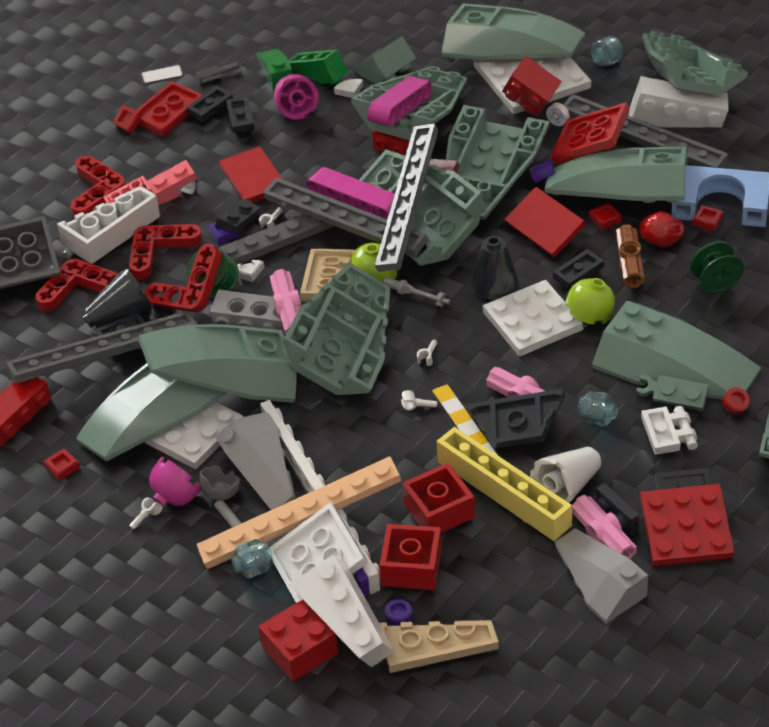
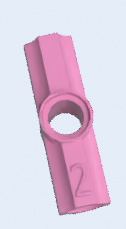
[270,269,301,335]
[486,367,544,397]
[572,495,637,560]

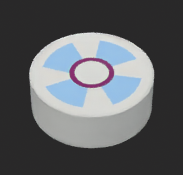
[546,103,569,126]

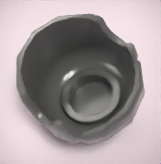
[200,466,240,500]

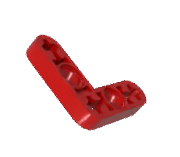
[70,156,125,217]
[129,224,202,280]
[145,244,222,313]
[35,259,118,311]

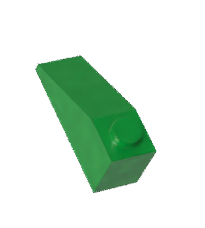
[257,49,292,94]
[288,49,348,85]

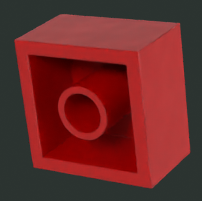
[502,56,562,117]
[402,463,475,533]
[380,524,442,590]
[258,599,338,681]

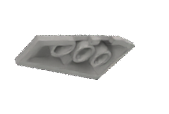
[215,412,295,510]
[555,528,648,624]

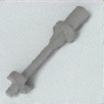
[383,277,450,307]

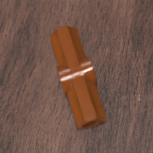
[616,225,645,288]

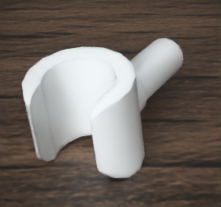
[181,181,195,194]
[259,207,283,228]
[417,340,437,366]
[401,390,437,411]
[129,498,162,530]

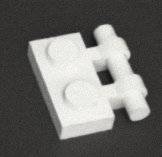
[641,406,698,455]

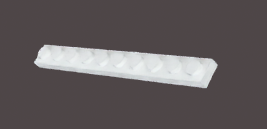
[260,400,381,594]

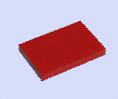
[136,81,203,136]
[219,146,283,203]
[504,187,586,258]

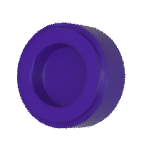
[385,599,412,626]

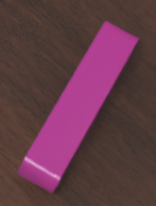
[368,76,432,126]
[306,167,395,220]

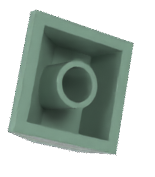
[352,36,416,84]

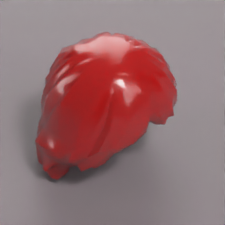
[639,211,684,248]

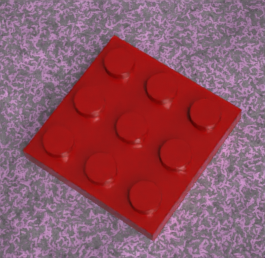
[551,103,630,164]
[640,484,734,566]

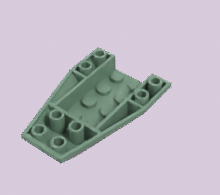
[441,3,585,61]
[642,31,748,96]
[351,66,467,140]
[446,105,549,220]
[545,147,688,203]
[138,324,297,403]
[76,363,227,461]

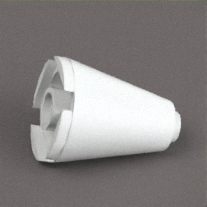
[530,447,601,503]

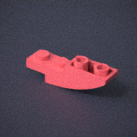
[103,160,197,205]

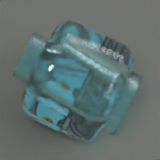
[591,36,623,67]
[578,391,618,426]
[231,539,273,578]

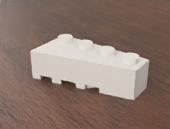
[629,76,728,127]
[57,186,160,264]
[289,554,394,667]

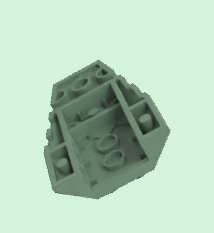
[359,150,483,266]
[282,263,390,395]
[592,301,761,400]

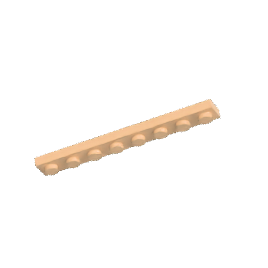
[197,456,402,569]

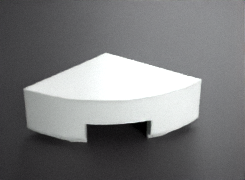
[334,79,363,98]
[237,260,264,282]

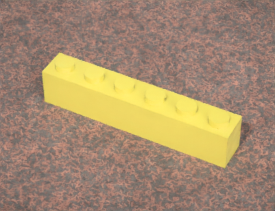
[437,427,572,541]

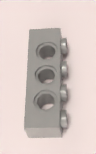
[210,290,307,336]

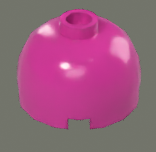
[274,74,318,119]
[149,457,201,506]

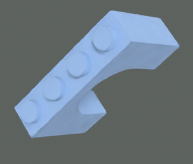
[672,165,769,227]

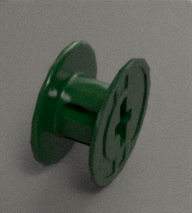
[690,241,744,294]
[186,247,239,299]

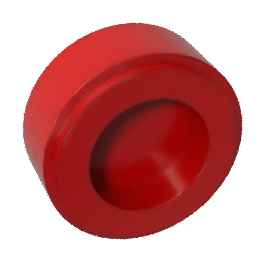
[722,387,750,414]

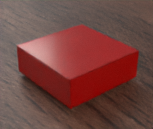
[113,104,143,134]
[589,203,622,230]
[692,205,724,232]
[43,449,80,481]

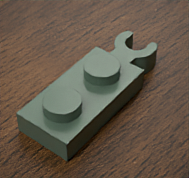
[636,375,709,411]

